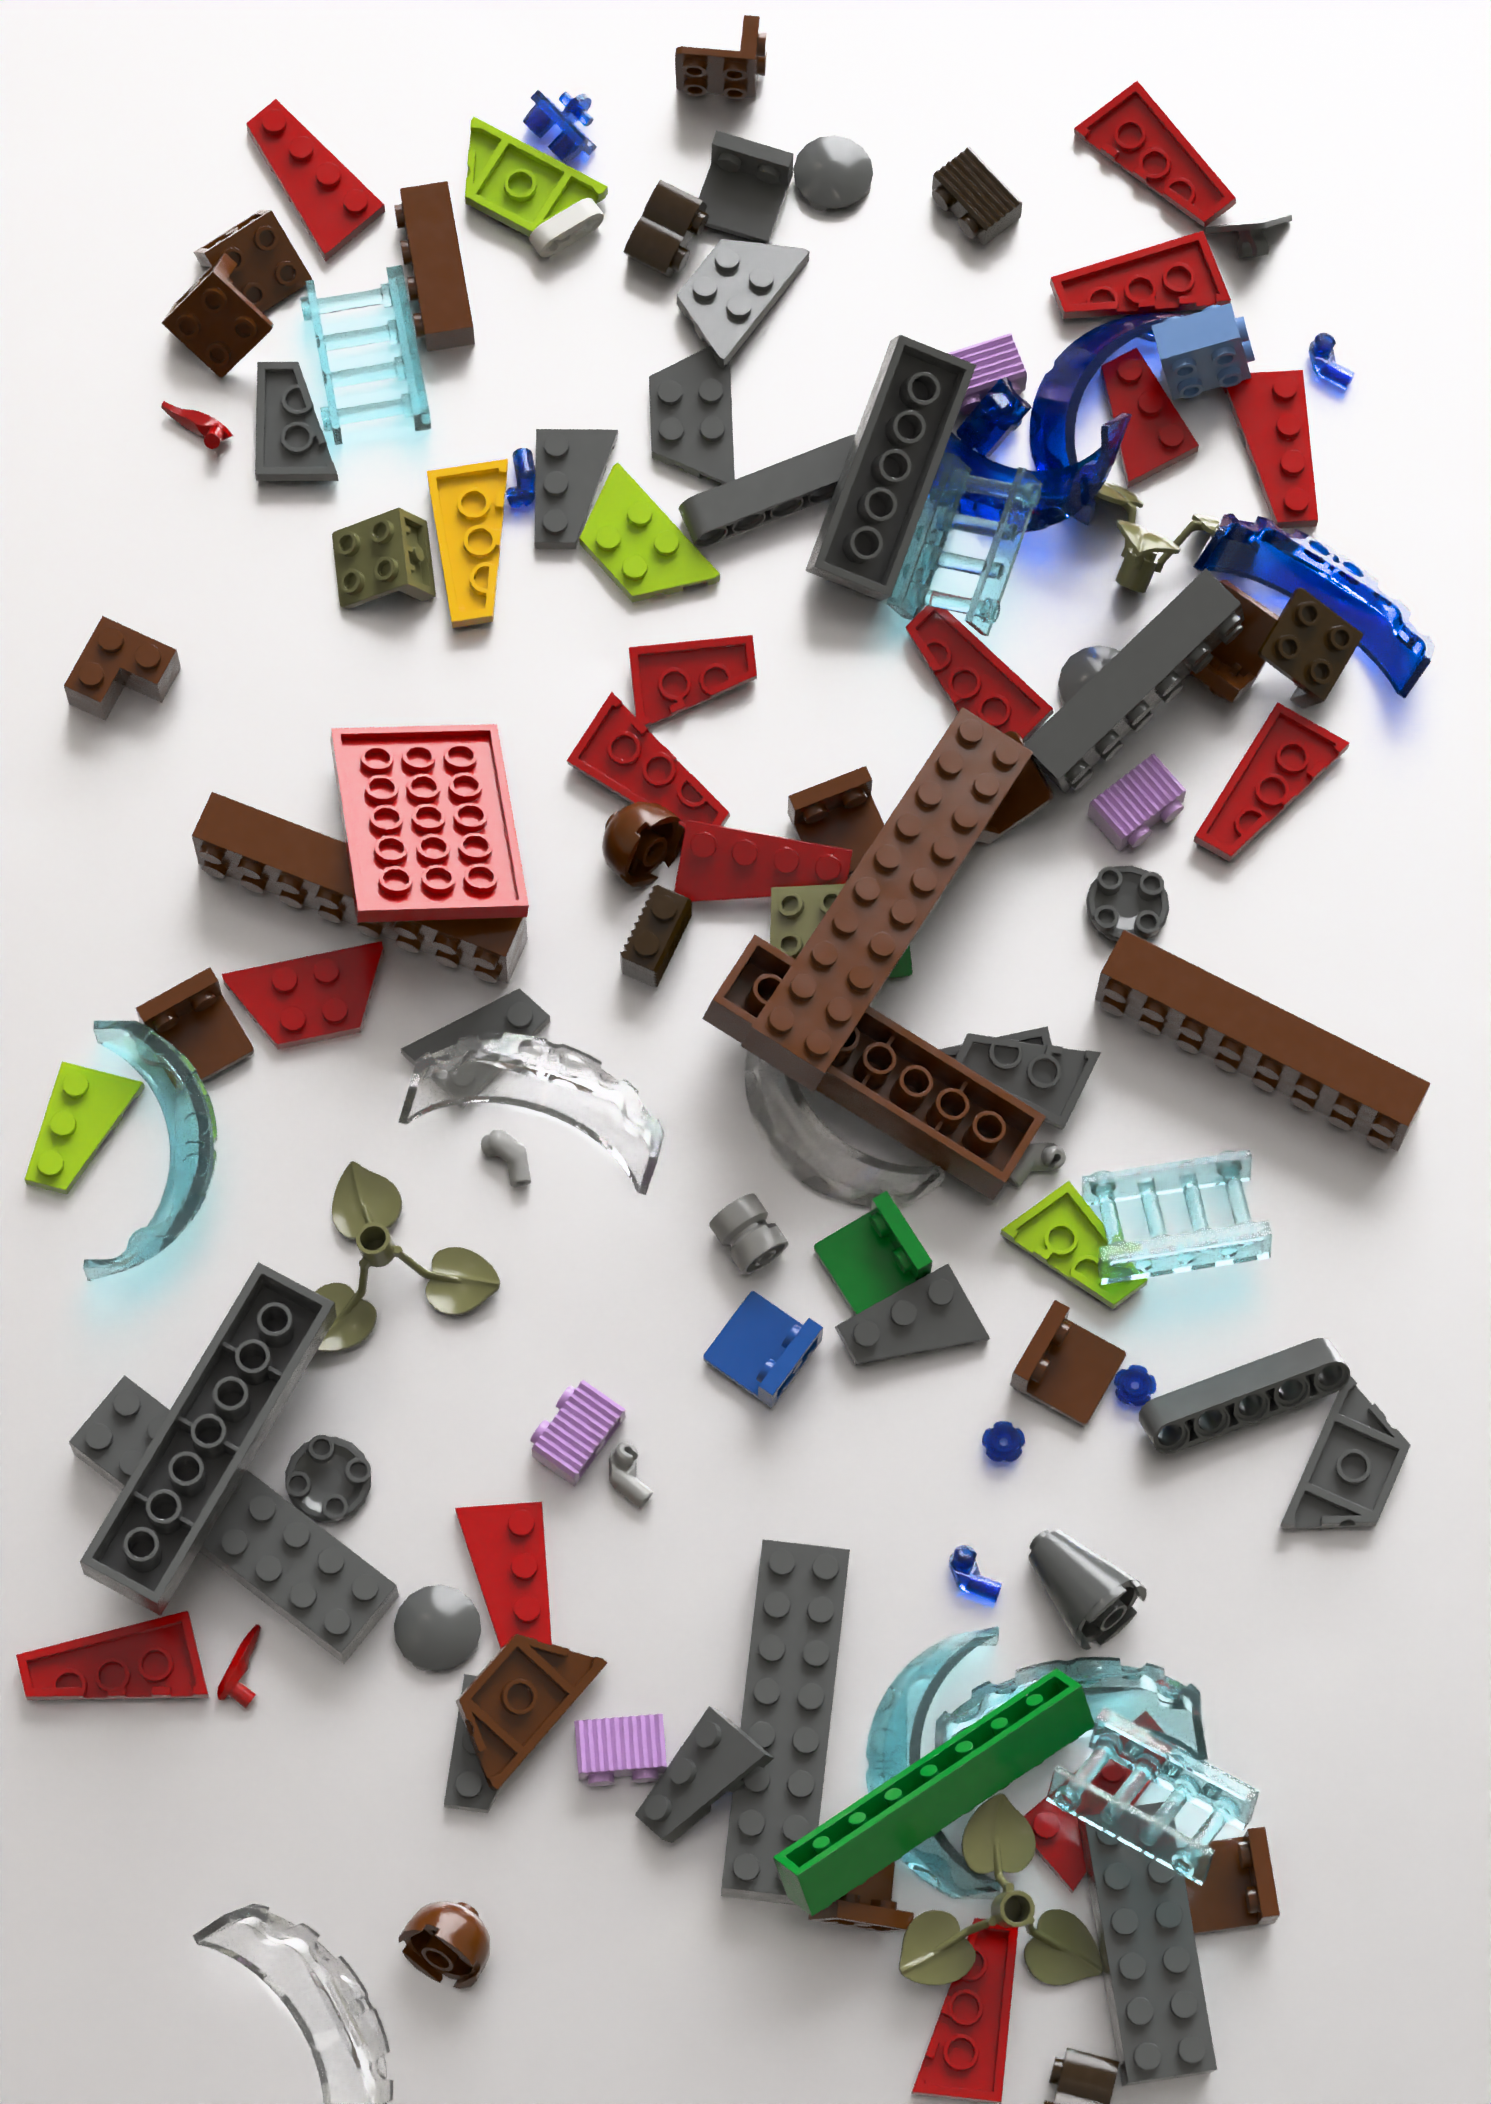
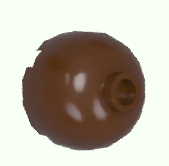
[602,802,685,888]
[398,1901,490,1989]

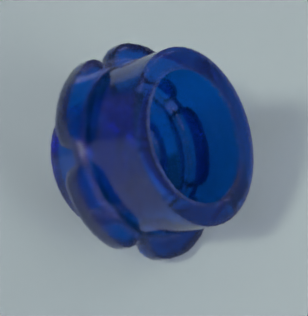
[1114,1365,1157,1407]
[982,1421,1025,1463]

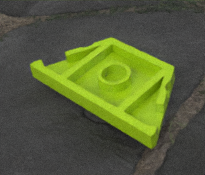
[465,117,608,237]
[579,462,720,603]

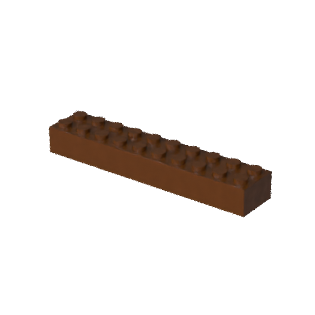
[741,707,1033,1092]

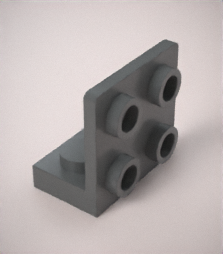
[699,131,794,244]

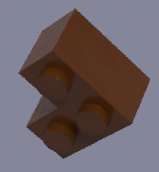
[64,616,181,721]

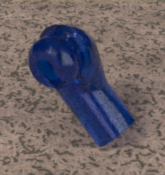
[1308,332,1355,390]
[506,447,536,509]
[949,1545,1003,1603]

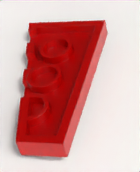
[1074,80,1237,228]
[246,99,385,262]

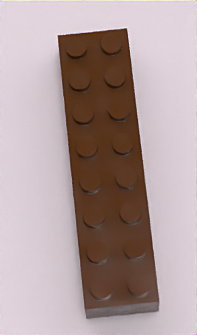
[192,792,528,984]
[1095,930,1431,1151]
[702,935,1046,1201]

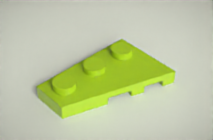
[24,1061,145,1195]
[1000,1181,1148,1309]

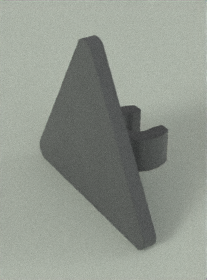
[1205,214,1293,258]

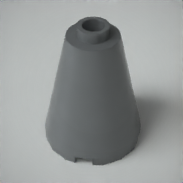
[1028,1530,1146,1650]

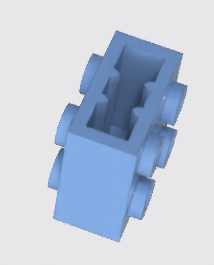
[1151,303,1255,400]

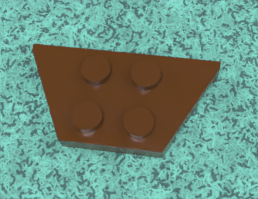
[456,1634,607,1791]

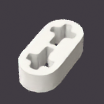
[529,198,604,258]

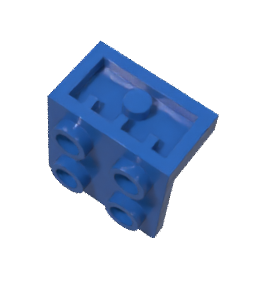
[703,1291,823,1408]

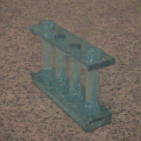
[300,265,432,445]
[886,452,1042,636]
[1081,1150,1272,1285]
[1046,1707,1260,1886]

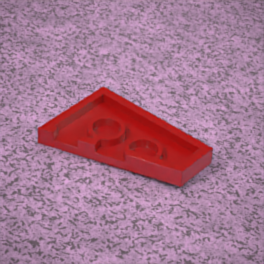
[1100,347,1199,488]
[629,635,757,727]

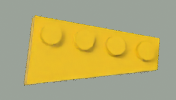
[427,459,508,628]

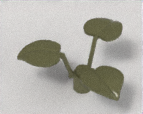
[1072,478,1258,593]
[315,1161,501,1352]
[899,1794,1103,1986]

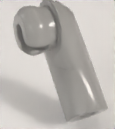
[481,1130,531,1187]
[1007,1143,1066,1187]
[609,1442,653,1508]

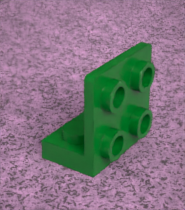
[814,1191,933,1315]

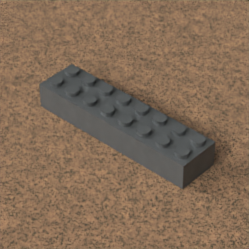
[80,1262,336,1616]
[69,1375,399,1664]
[721,1539,850,1905]

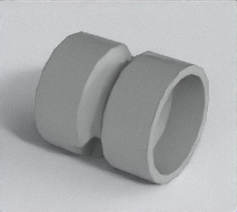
[709,1193,788,1275]

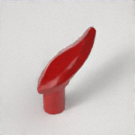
[161,401,233,449]
[217,1624,261,1708]

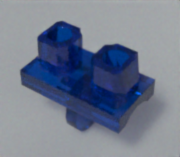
[523,89,597,164]
[956,377,1032,458]

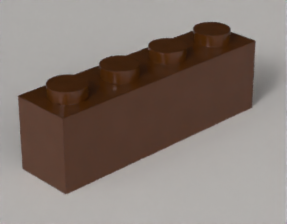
[394,181,475,352]

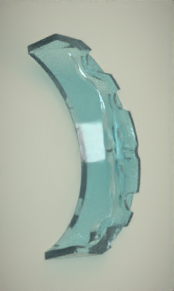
[83,1020,218,1281]
[866,1627,1000,1899]
[935,1657,1208,1760]

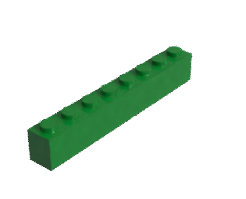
[773,1668,1095,1916]

